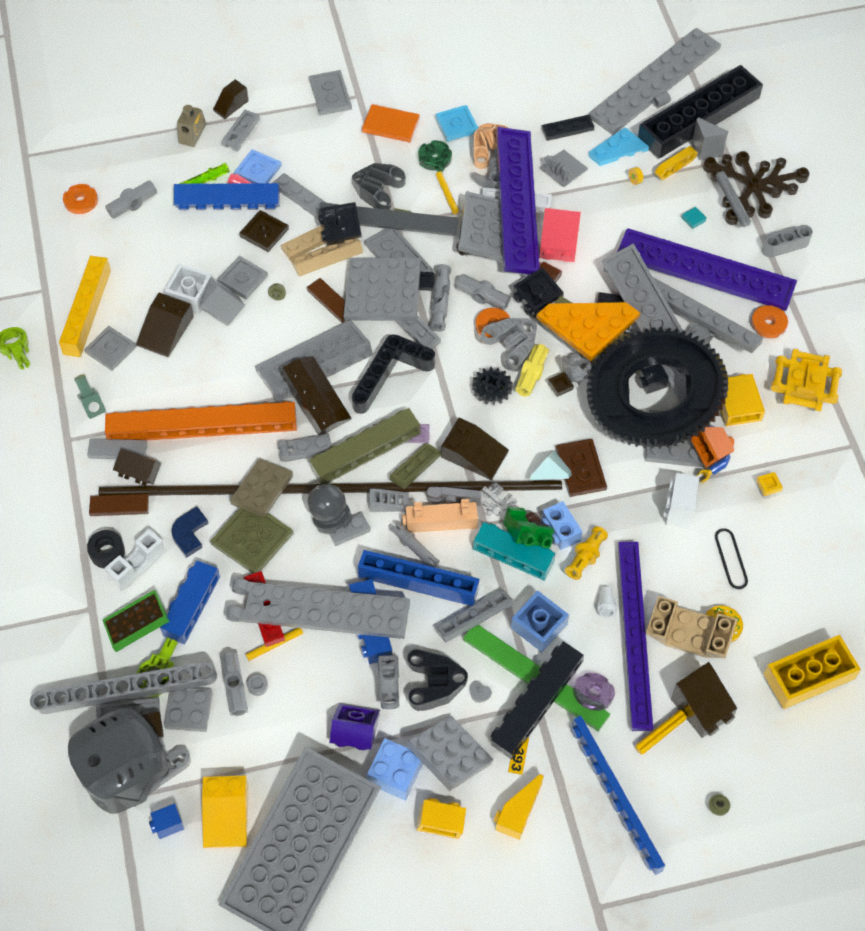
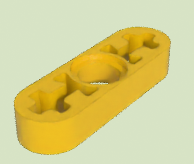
[655,146,698,180]

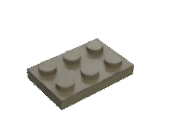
[230,458,293,518]

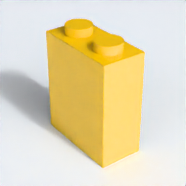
[720,374,765,426]

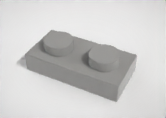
[329,513,371,546]

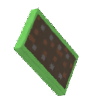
[102,590,170,652]

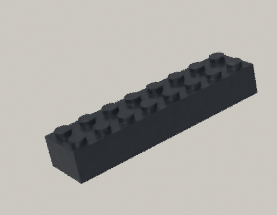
[638,65,763,159]

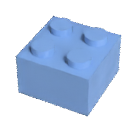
[366,738,423,801]

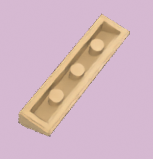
[290,238,363,276]

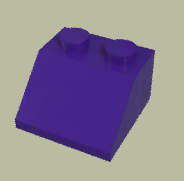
[329,703,380,750]

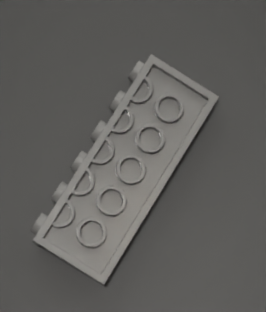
[255,320,373,402]

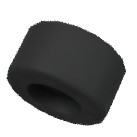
[87,530,125,568]

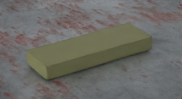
[390,442,441,489]

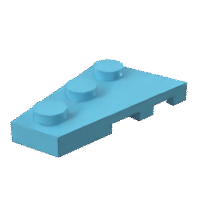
[588,127,649,166]

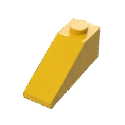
[494,774,544,840]

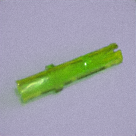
[179,162,230,184]

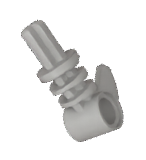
[472,149,499,189]

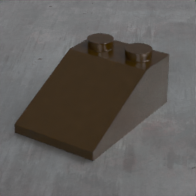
[136,292,194,358]
[441,417,509,481]

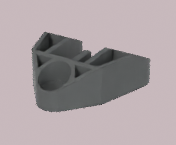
[352,163,406,210]

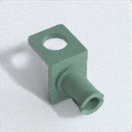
[74,375,106,419]

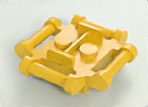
[771,348,842,412]

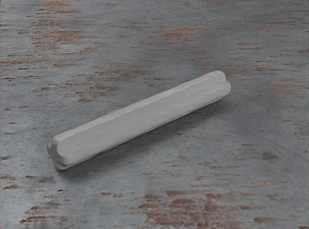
[716,171,751,227]

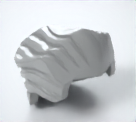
[561,353,592,382]

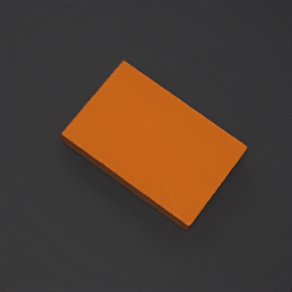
[362,104,420,142]

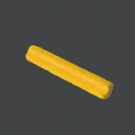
[635,710,687,755]

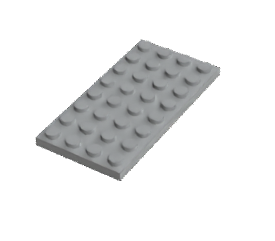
[219,747,381,931]

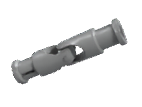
[430,264,451,332]

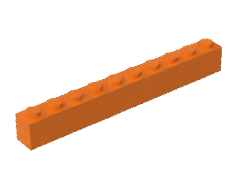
[105,401,297,440]

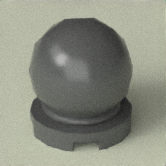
[307,483,352,534]

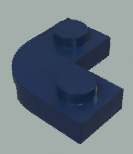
[172,507,209,558]

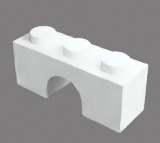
[104,529,166,591]

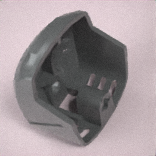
[68,708,168,814]

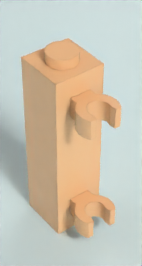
[402,499,478,533]

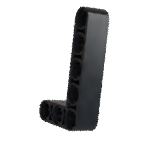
[352,334,435,414]

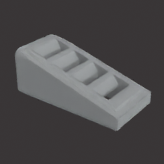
[370,489,409,512]

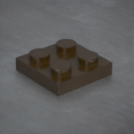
[240,210,289,252]

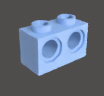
[540,501,582,550]

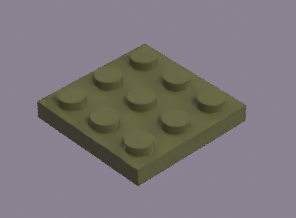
[210,508,294,574]

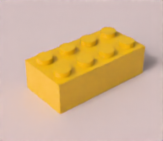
[763,634,861,710]

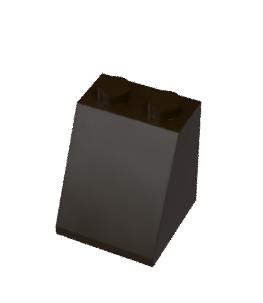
[670,662,738,738]

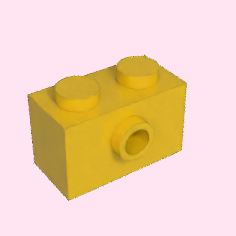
[416,798,466,839]

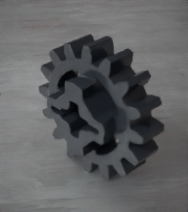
[472,367,513,405]

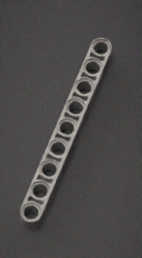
[30,662,217,714]

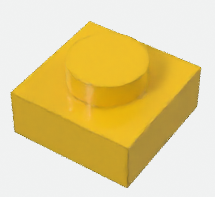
[756,472,783,496]

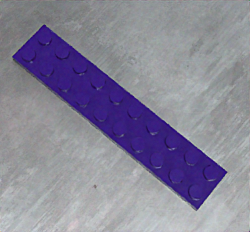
[496,127,540,275]
[617,228,797,311]

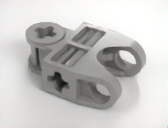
[378,655,400,710]

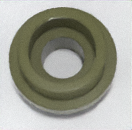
[268,283,286,300]
[708,794,730,816]

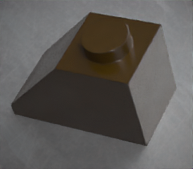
[213,79,249,119]

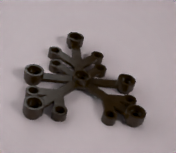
[703,151,810,225]

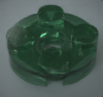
[418,140,452,172]

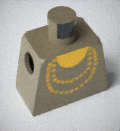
[177,105,206,147]

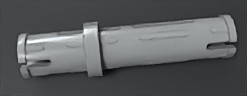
[390,521,440,567]

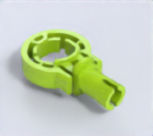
[0,327,30,370]
[136,638,178,696]

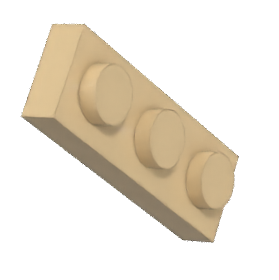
[281,225,327,261]

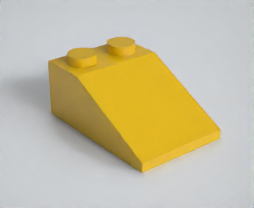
[202,776,249,848]

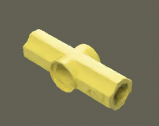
[516,344,549,397]

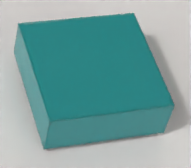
[682,207,707,229]

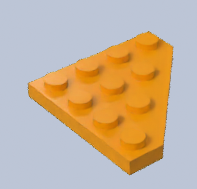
[536,302,641,361]

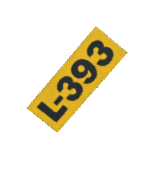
[508,737,529,775]

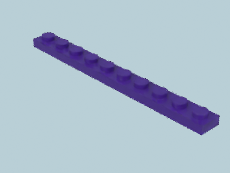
[618,542,653,731]

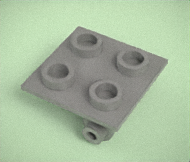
[540,149,588,187]

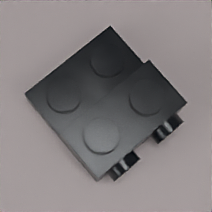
[318,202,362,246]
[513,267,564,318]

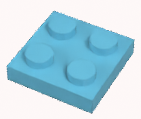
[435,105,478,142]

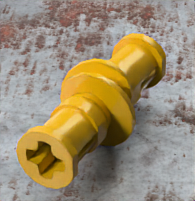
[565,526,608,580]

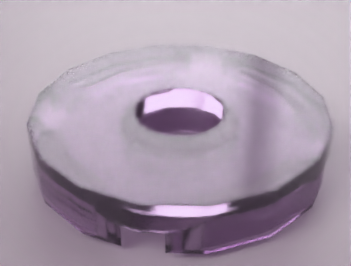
[573,673,615,711]

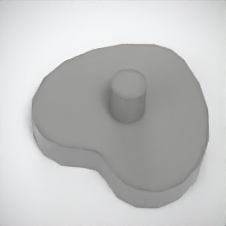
[470,681,492,703]

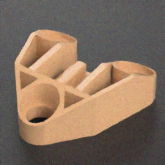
[474,123,508,169]

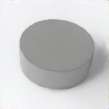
[247,674,268,696]

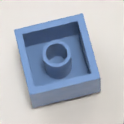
[511,590,569,652]

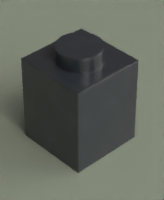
[638,364,669,394]

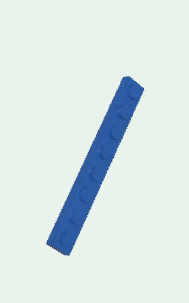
[571,716,665,875]

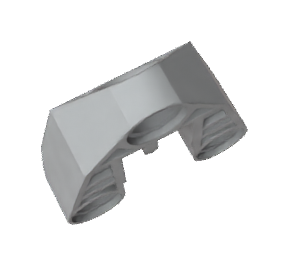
[480,318,537,371]

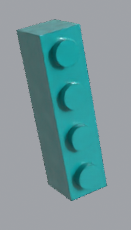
[473,522,556,581]

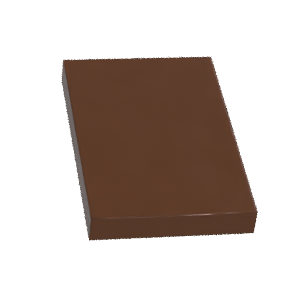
[555,439,607,497]

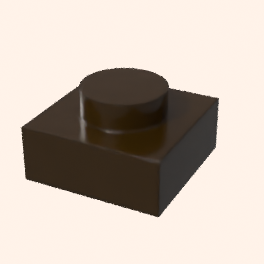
[548,372,574,397]

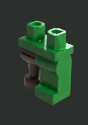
[503,506,554,548]

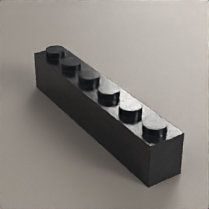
[490,641,584,760]

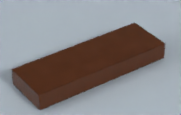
[307,278,346,323]
[89,494,149,516]

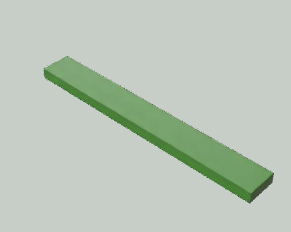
[463,625,610,732]

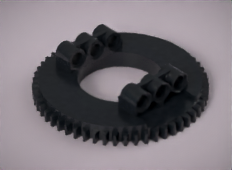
[586,327,728,449]

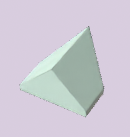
[530,451,572,480]

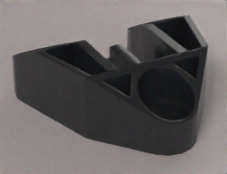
[407,649,468,711]

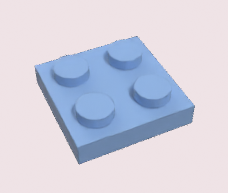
[234,149,281,183]

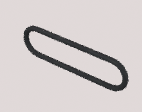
[715,528,748,589]

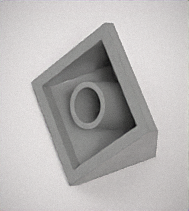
[692,118,729,160]
[199,277,245,326]

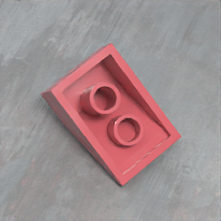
[540,208,581,262]

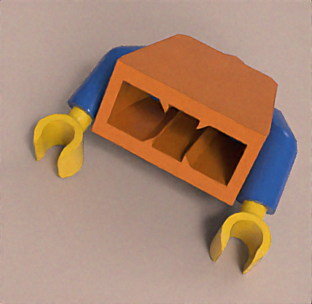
[691,425,734,483]

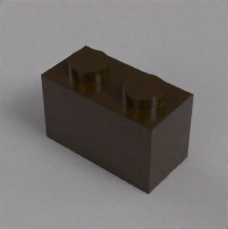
[113,449,161,486]

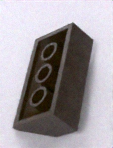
[281,356,352,435]

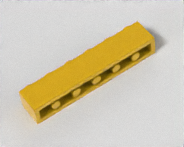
[59,255,111,357]

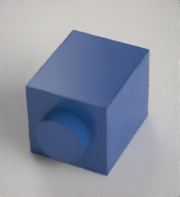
[149,804,185,839]

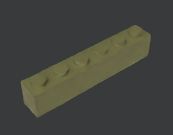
[309,408,421,484]

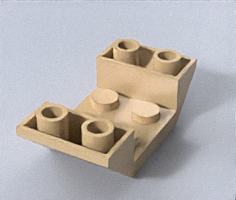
[646,596,738,658]

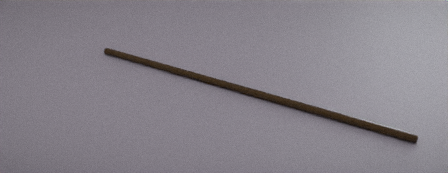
[98,481,562,496]

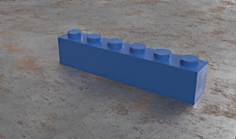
[174,183,280,210]
[358,550,480,606]

